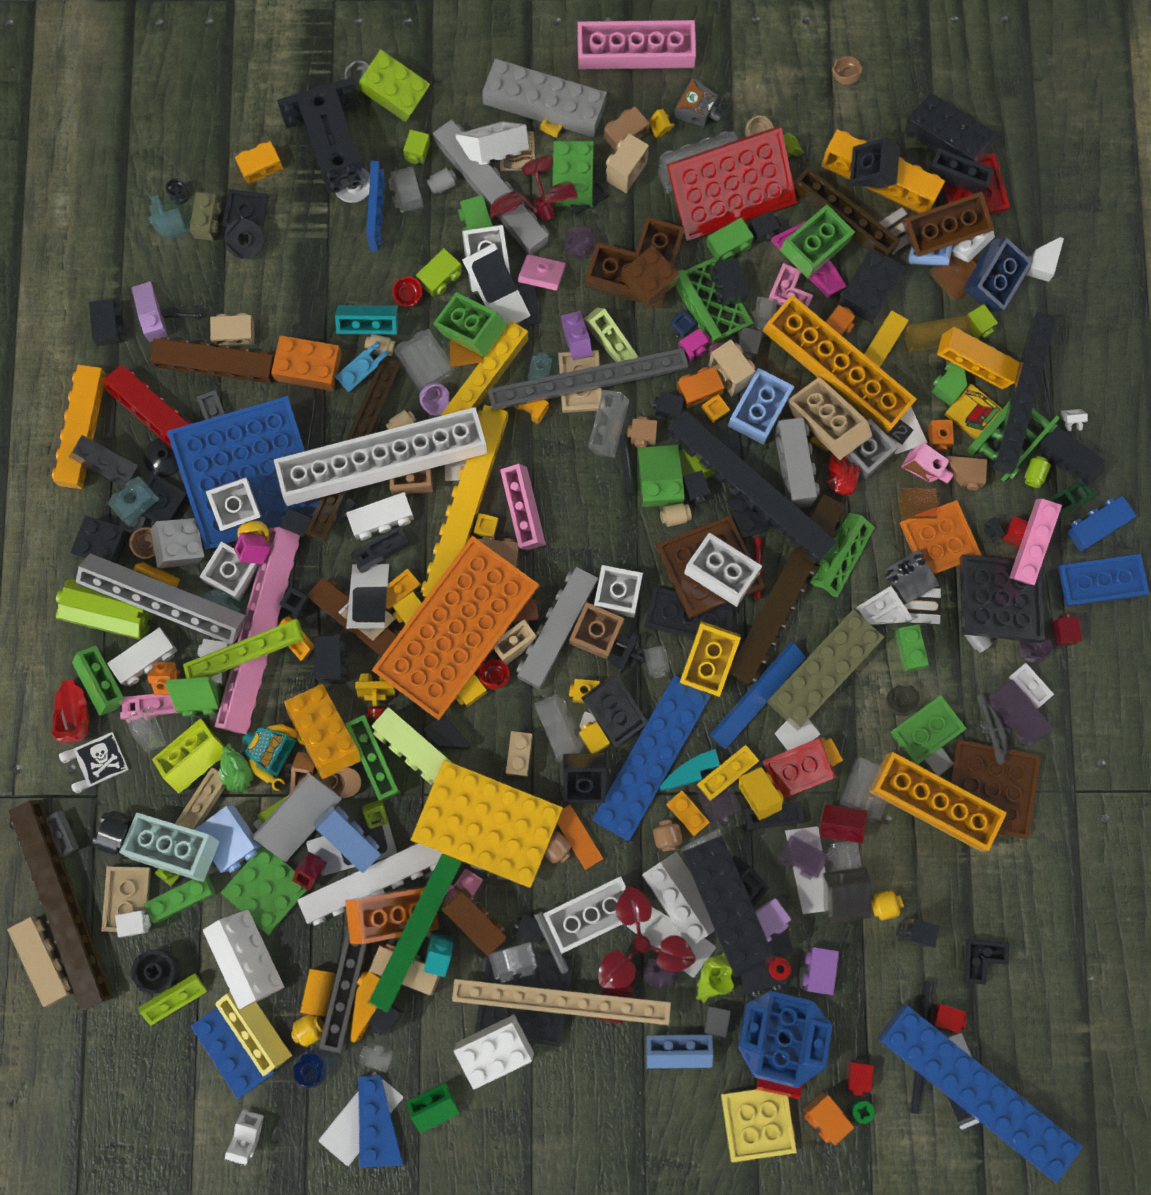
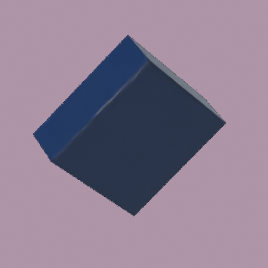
[669,309,698,338]

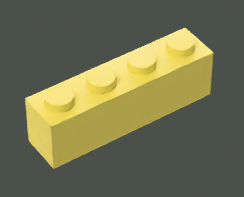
[215,991,292,1076]

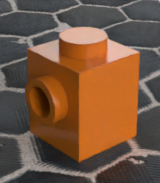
[826,305,855,336]
[928,420,954,452]

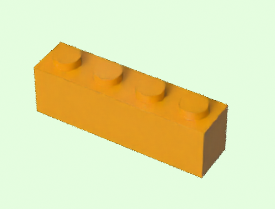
[937,327,1020,390]

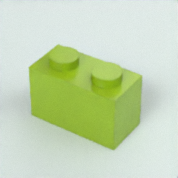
[416,248,462,298]

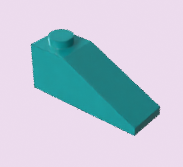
[423,930,453,977]

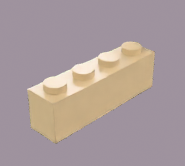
[7,917,73,1007]

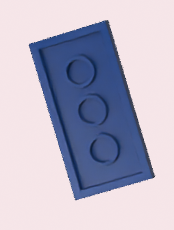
[367,161,385,252]
[1058,554,1149,607]
[190,1008,275,1099]

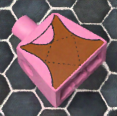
[901,443,953,483]

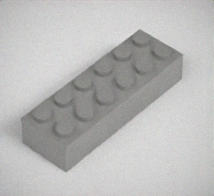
[483,59,607,138]

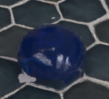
[293,1052,326,1089]

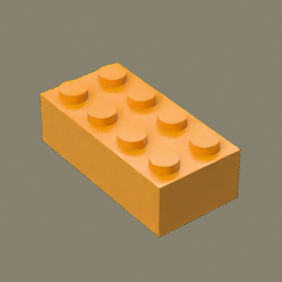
[284,684,361,779]

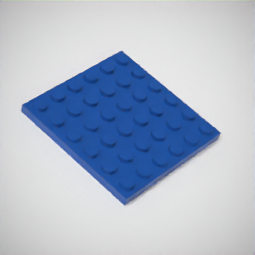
[167,396,320,550]

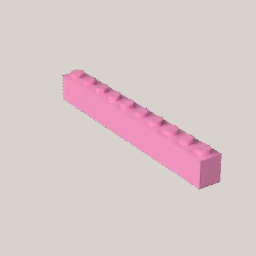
[215,527,300,734]

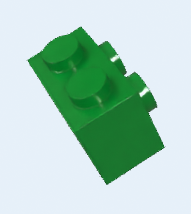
[406,1083,460,1134]

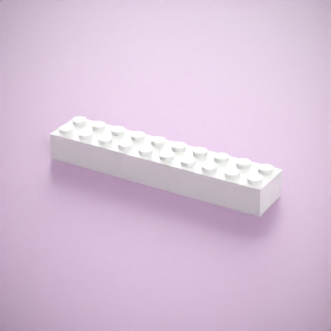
[274,407,487,506]

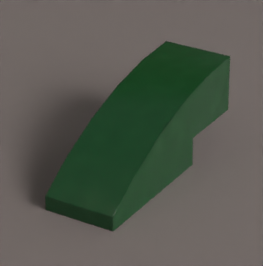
[1031,483,1095,518]

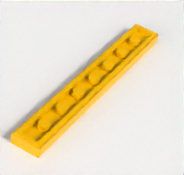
[810,310,909,452]

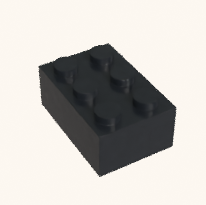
[838,248,906,324]

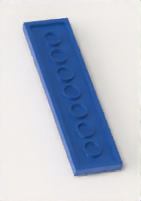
[592,675,711,842]

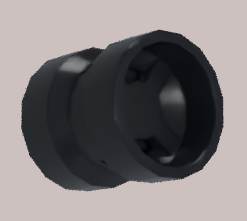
[165,178,189,205]

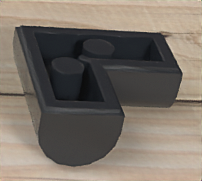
[963,939,1010,985]

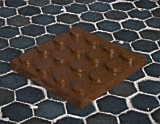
[655,515,765,619]
[950,739,1041,840]

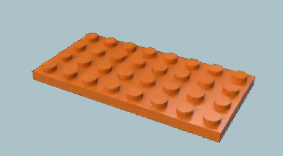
[372,536,540,721]

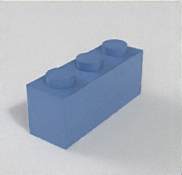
[646,1035,713,1068]

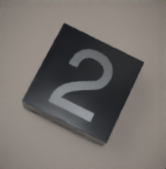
[887,419,914,445]

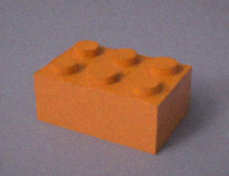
[271,336,342,391]

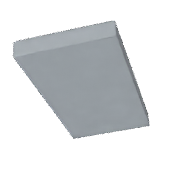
[253,772,342,862]

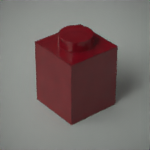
[1052,614,1083,646]
[292,852,327,891]

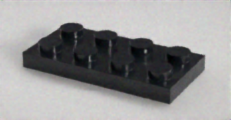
[644,587,734,640]

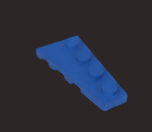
[358,1075,404,1167]

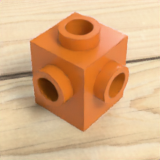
[148,662,180,695]

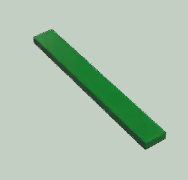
[368,853,462,1013]

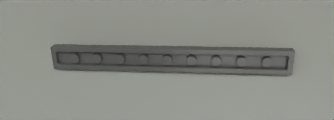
[487,348,688,411]

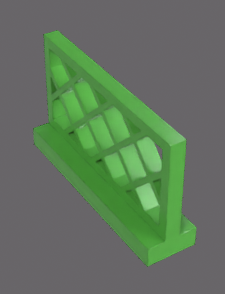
[675,257,754,347]

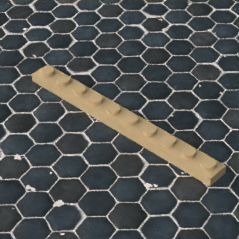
[452,979,671,1025]

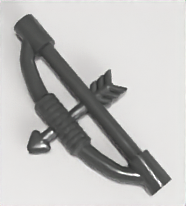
[977,694,1011,764]

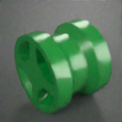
[850,1100,875,1124]

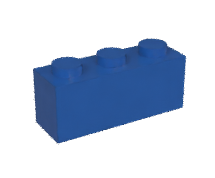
[1067,496,1137,552]

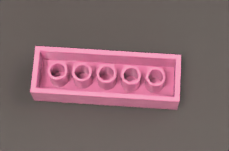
[578,20,696,69]

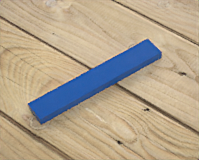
[710,642,806,749]

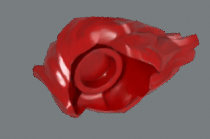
[826,453,860,496]

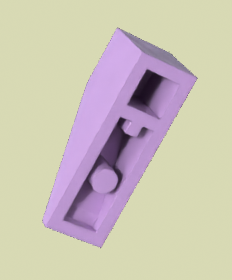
[132,281,168,342]

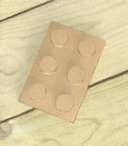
[558,350,603,413]
[102,866,151,932]

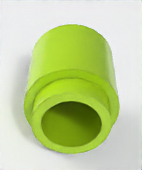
[1025,456,1051,488]

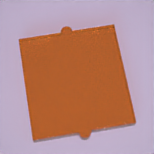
[898,488,939,519]

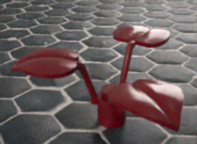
[490,155,578,221]
[599,886,696,988]

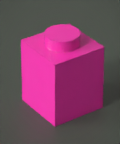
[234,533,270,564]

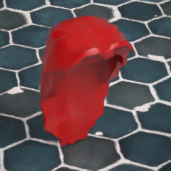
[51,679,89,744]

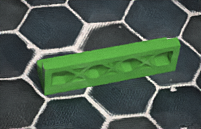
[810,512,875,597]

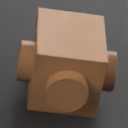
[627,417,657,447]

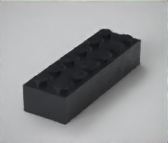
[682,835,775,977]

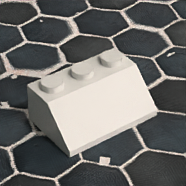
[455,121,529,164]

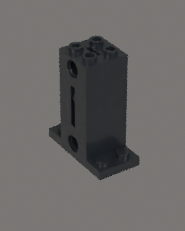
[277,77,366,194]

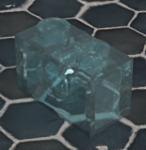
[107,476,159,526]

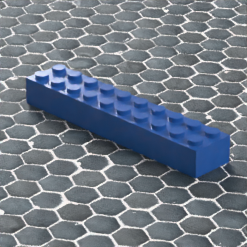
[876,1004,1083,1183]

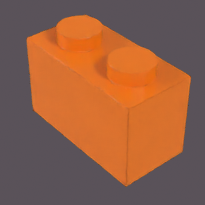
[677,366,725,409]

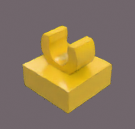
[648,109,674,138]

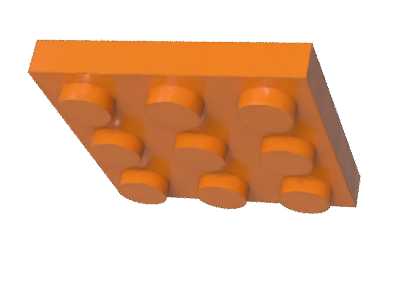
[899,500,982,575]

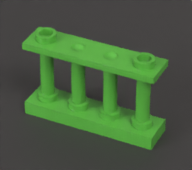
[966,402,1060,481]

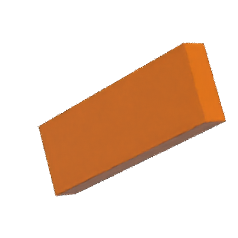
[557,805,603,870]

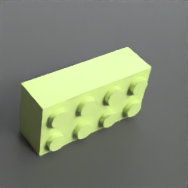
[371,707,452,785]

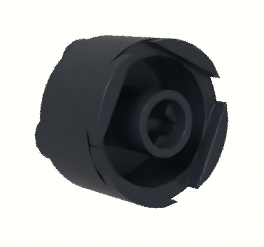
[93,810,134,859]
[131,949,180,994]

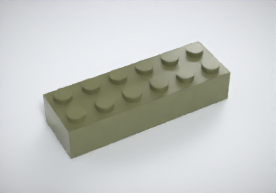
[767,609,884,731]

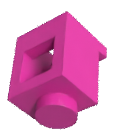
[678,328,711,364]

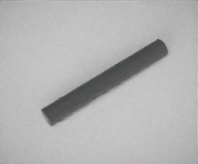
[534,911,569,974]

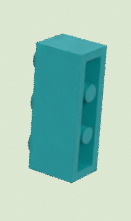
[335,305,399,334]

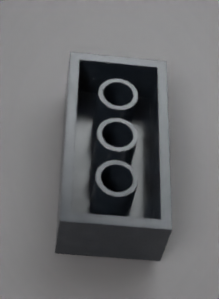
[905,92,996,163]

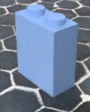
[195,805,262,873]

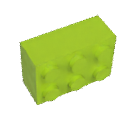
[357,49,430,122]

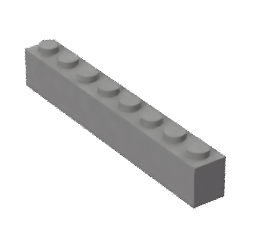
[433,119,549,255]
[76,554,246,645]

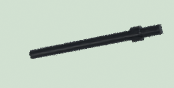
[910,981,934,1114]

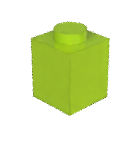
[403,130,430,164]
[964,304,998,339]

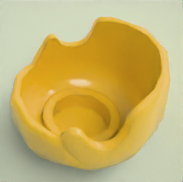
[237,520,269,543]

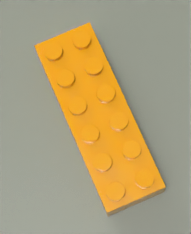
[821,129,945,213]
[868,752,1007,852]

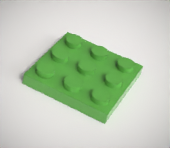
[221,845,308,935]

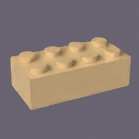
[787,377,872,460]

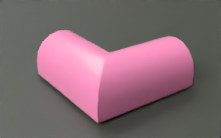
[768,263,813,307]

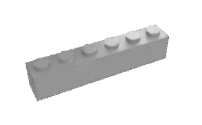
[516,567,598,690]

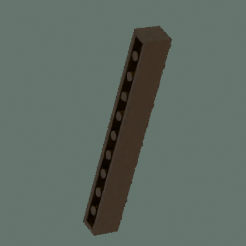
[727,494,846,686]
[8,800,113,1011]

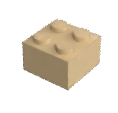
[606,134,649,193]
[708,339,755,397]

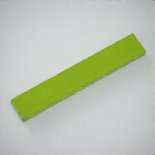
[183,619,304,678]

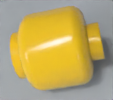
[870,890,904,920]
[291,1014,324,1047]

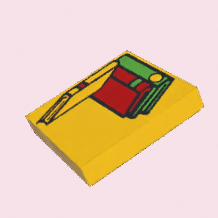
[944,384,1002,440]

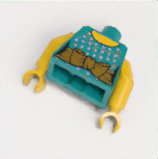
[243,724,304,791]

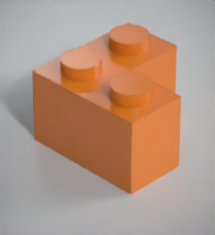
[803,1092,854,1145]

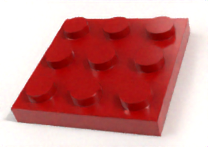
[942,153,1010,214]

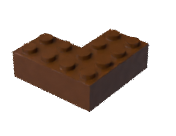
[585,217,685,308]

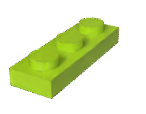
[138,974,207,1026]

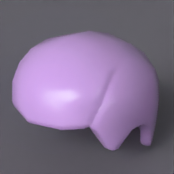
[419,382,450,416]

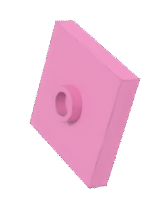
[518,254,566,290]

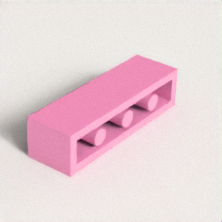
[500,464,546,551]
[1009,499,1062,585]

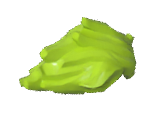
[696,952,734,1002]

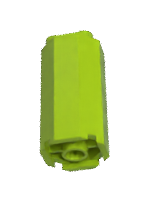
[56,578,154,640]

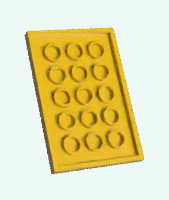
[411,759,563,888]

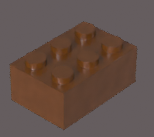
[440,885,507,956]

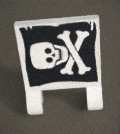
[59,732,129,793]

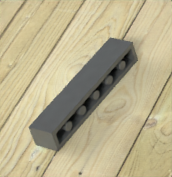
[319,929,369,1053]

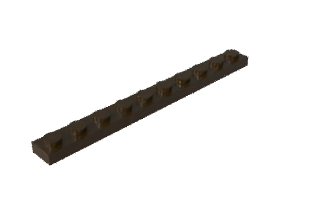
[305,357,402,542]

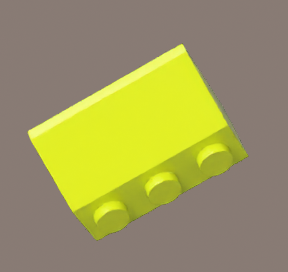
[152,718,224,794]

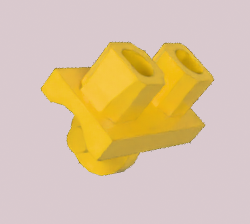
[355,673,395,707]

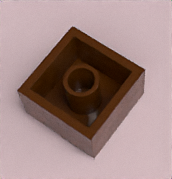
[621,246,679,308]

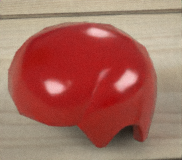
[392,276,422,307]
[477,658,510,690]

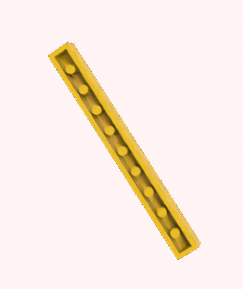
[421,405,508,599]

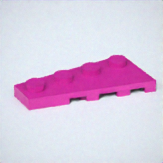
[771,221,846,298]

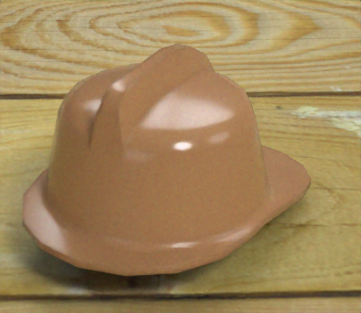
[314,767,361,798]

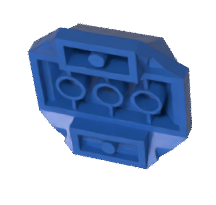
[738,991,833,1088]

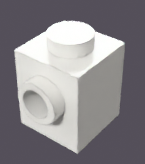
[115,911,151,937]

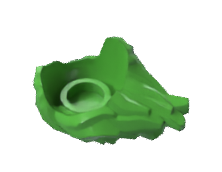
[218,744,255,794]

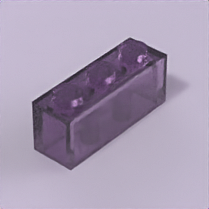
[989,679,1053,746]

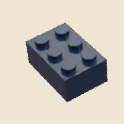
[963,238,1033,313]

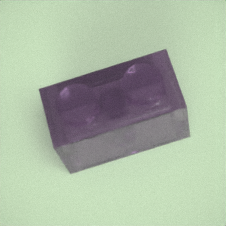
[778,835,829,880]

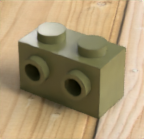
[189,192,221,241]

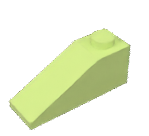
[583,308,638,362]

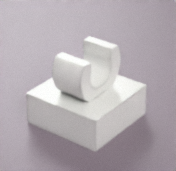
[1061,409,1088,431]

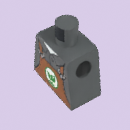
[674,78,724,126]

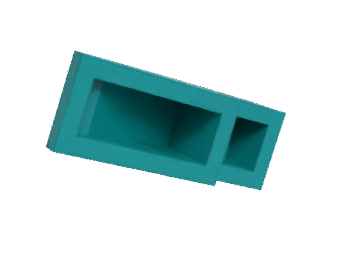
[659,749,720,792]

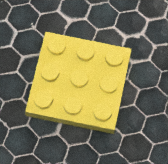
[721,1089,797,1162]

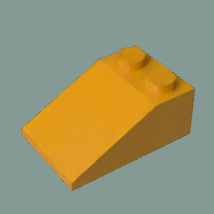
[351,971,381,1043]

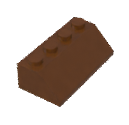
[902,192,994,257]

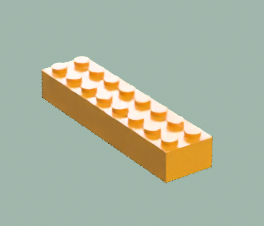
[762,295,917,434]

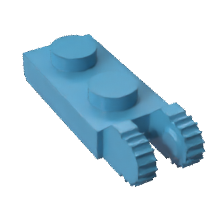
[335,341,389,392]

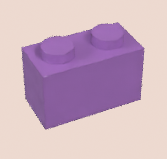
[561,311,592,360]
[802,947,839,995]

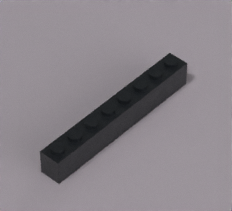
[991,312,1057,475]

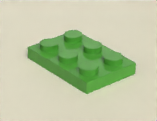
[890,695,966,765]

